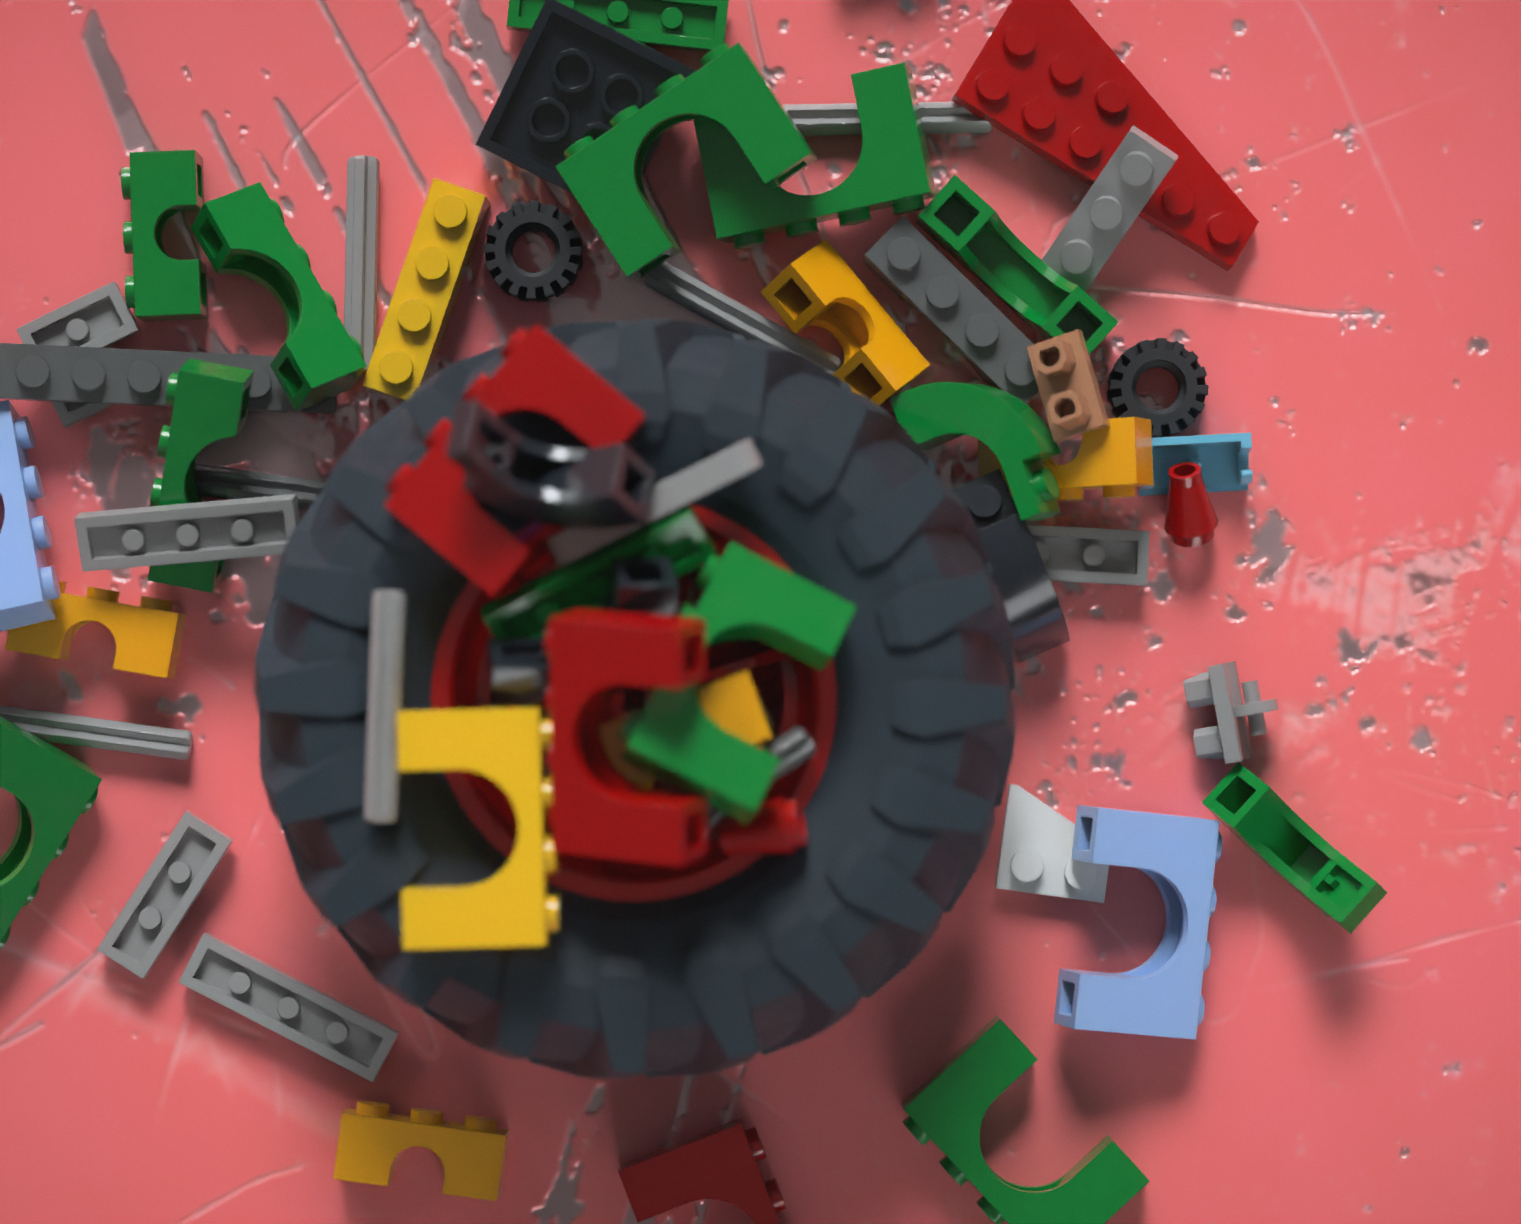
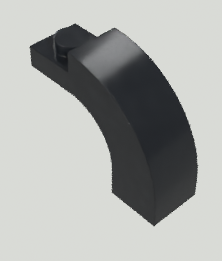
[445,399,656,529]
[953,469,1070,662]
[486,557,678,696]

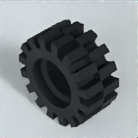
[483,200,584,303]
[1106,338,1209,437]

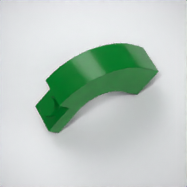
[890,382,1061,521]
[1201,762,1387,934]

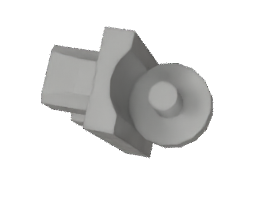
[1183,661,1278,764]

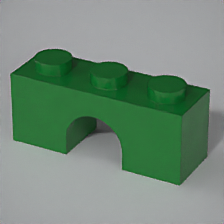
[121,150,208,321]

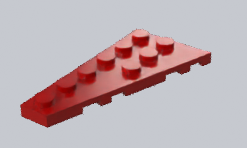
[951,0,1259,271]

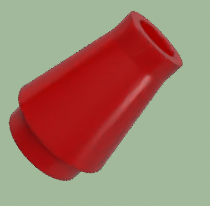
[1164,462,1218,547]
[718,796,808,855]

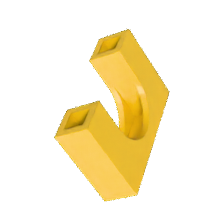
[396,707,559,950]

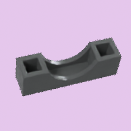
[863,216,1039,404]

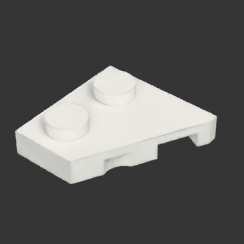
[995,784,1109,903]

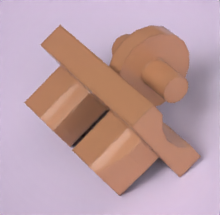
[1026,329,1110,443]

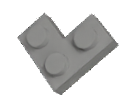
[16,281,141,428]

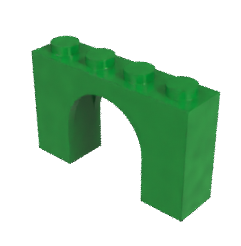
[556,42,818,281]
[693,62,937,250]
[618,542,857,823]
[0,717,102,950]
[901,1015,1150,1224]

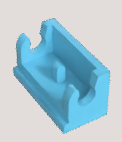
[1138,432,1253,496]

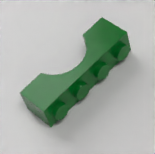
[916,175,1118,354]
[191,182,367,412]
[148,358,254,593]

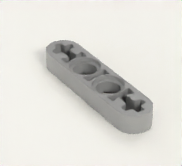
[545,438,763,566]

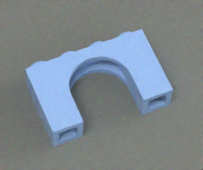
[0,399,61,632]
[1054,805,1223,1040]

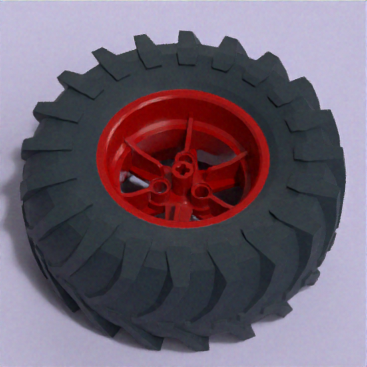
[254,319,1016,1079]

